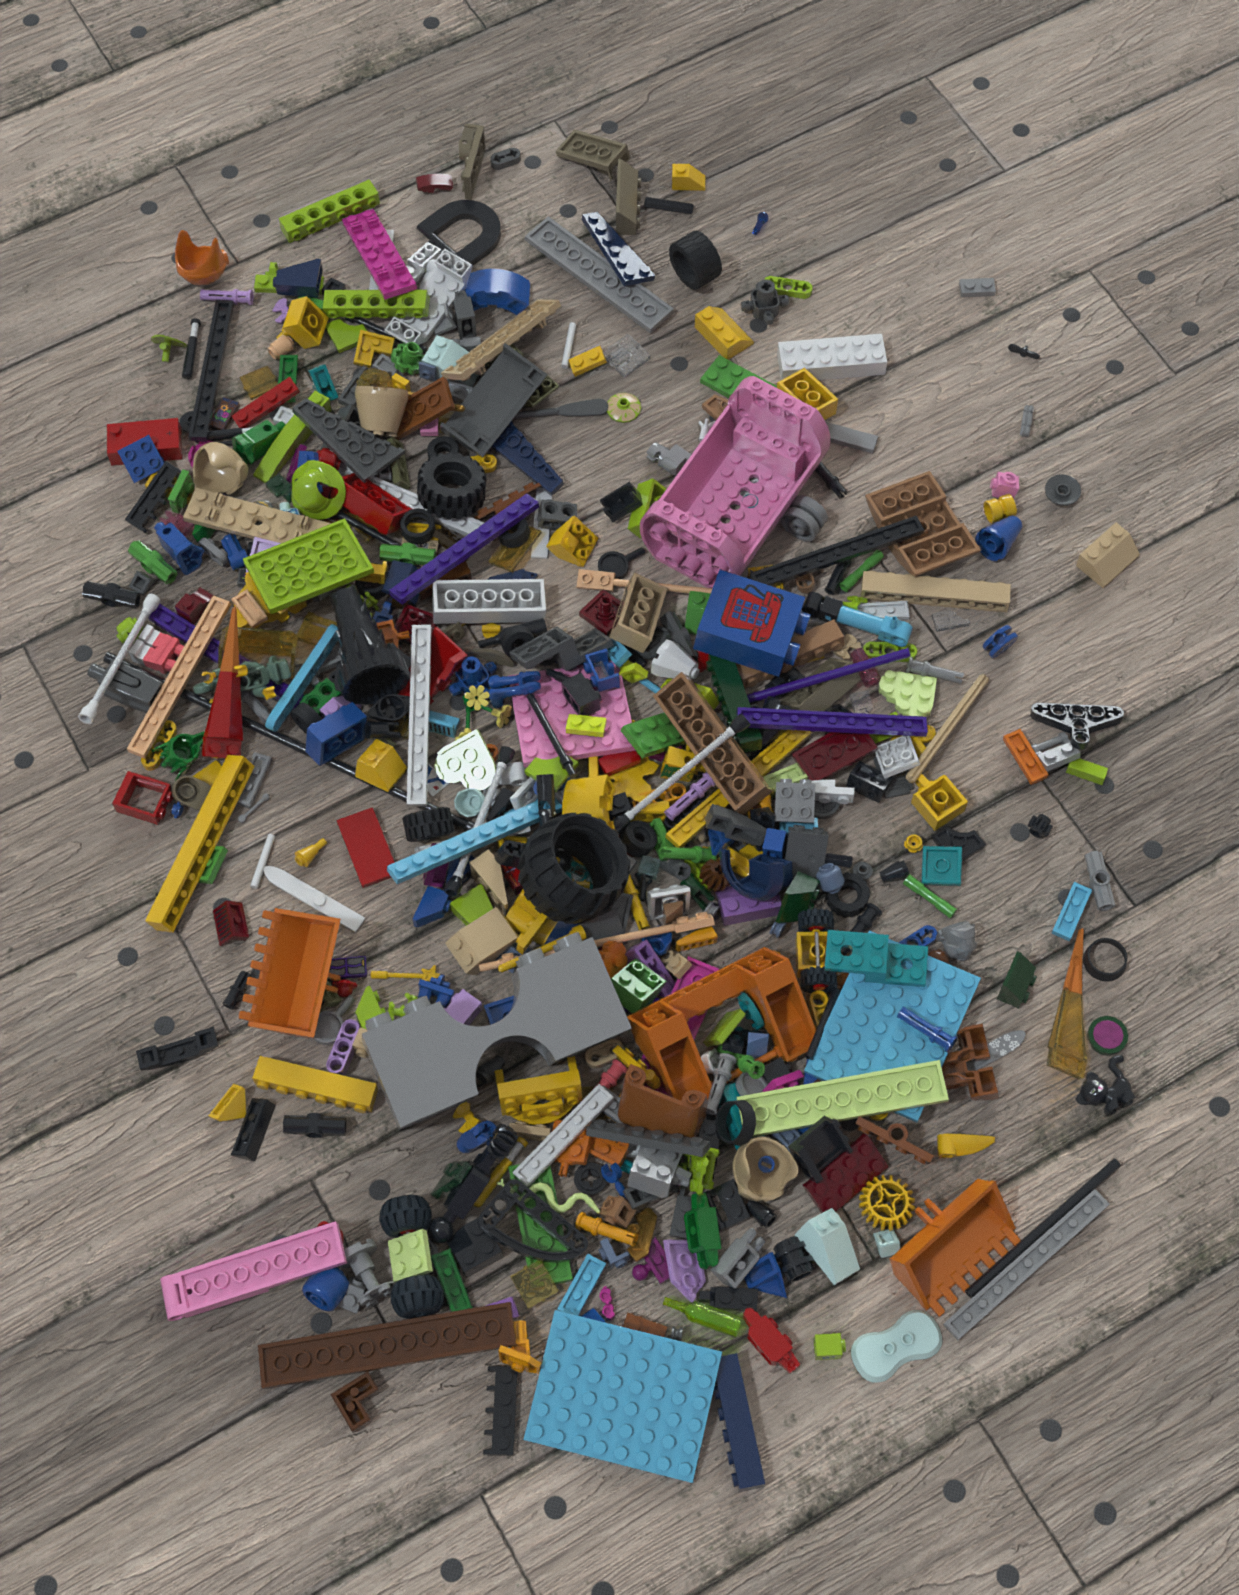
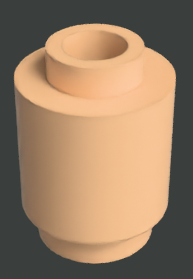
[267,335,294,360]

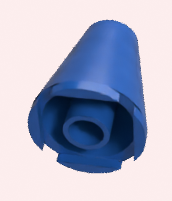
[975,516,1023,561]

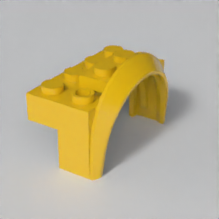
[495,1056,583,1125]

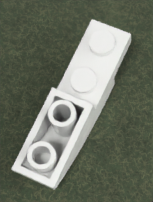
[406,242,441,285]
[811,780,854,804]

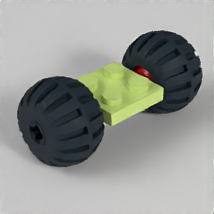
[379,1195,444,1319]

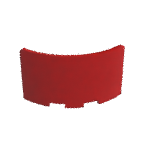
[398,627,467,705]

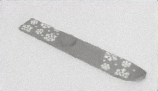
[966,1030,1026,1071]

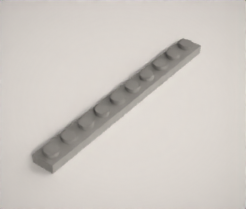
[943,1189,1110,1341]

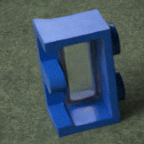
[583,649,620,692]

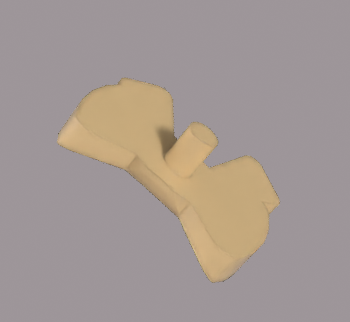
[833,634,861,660]

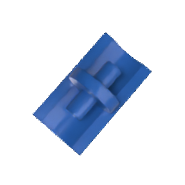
[418,974,454,1008]

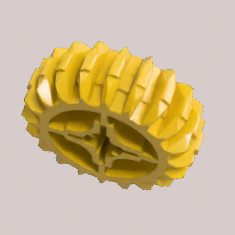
[859,1175,915,1231]

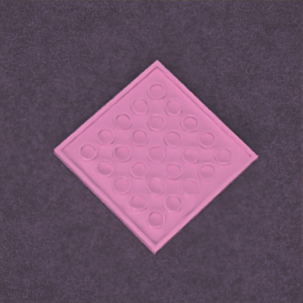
[509,660,636,767]

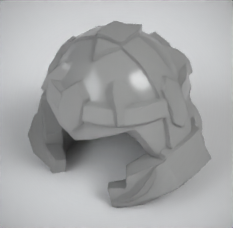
[936,921,977,961]

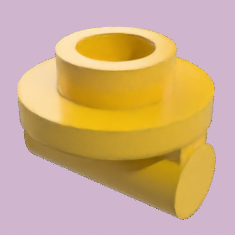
[482,623,501,639]

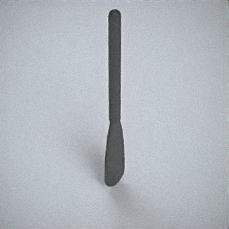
[514,399,608,419]

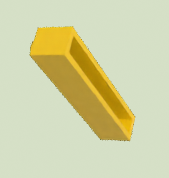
[252,1056,378,1113]

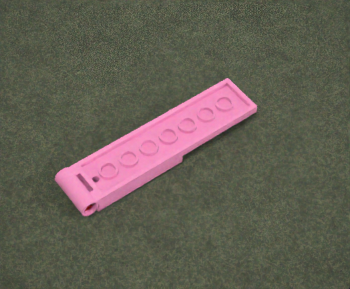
[160,1221,347,1321]

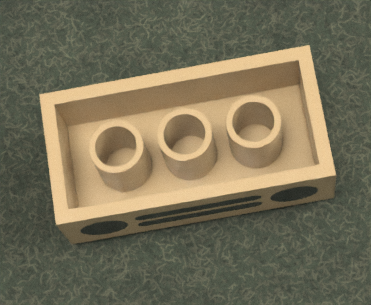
[609,573,667,653]

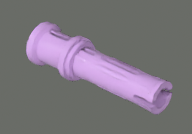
[200,289,254,305]
[664,772,716,821]

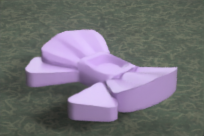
[272,298,289,324]

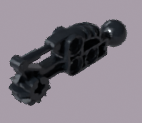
[428,1123,517,1243]

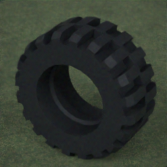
[417,452,487,520]

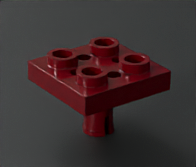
[579,589,621,636]
[394,604,438,645]

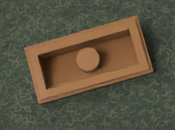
[663,901,683,925]

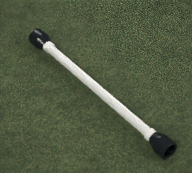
[611,713,751,834]
[444,746,515,897]

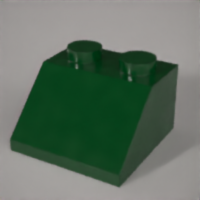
[775,871,820,923]
[997,951,1037,1009]

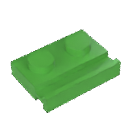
[168,469,194,514]

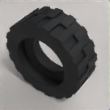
[826,872,870,918]

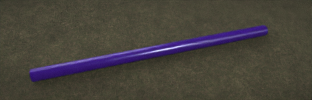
[747,648,911,703]

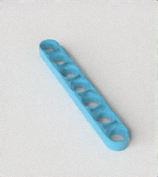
[265,624,338,732]

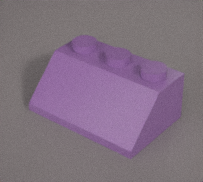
[715,886,782,926]

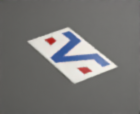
[427,763,449,796]

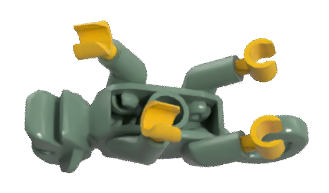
[193,655,291,703]

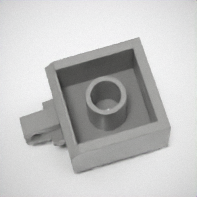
[627,1146,692,1198]

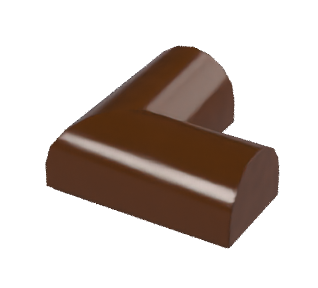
[330,1371,379,1433]

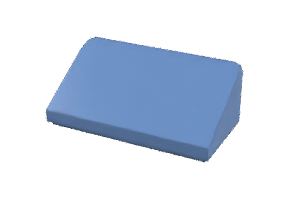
[746,1032,769,1065]

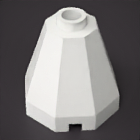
[651,639,699,680]

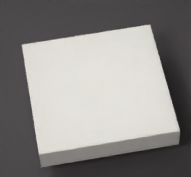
[875,736,920,779]

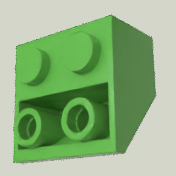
[611,958,666,1014]

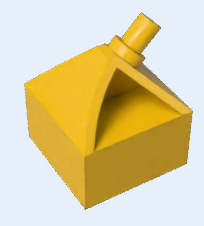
[276,296,329,349]

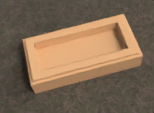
[231,589,268,629]

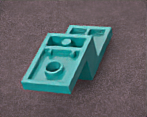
[824,930,928,987]

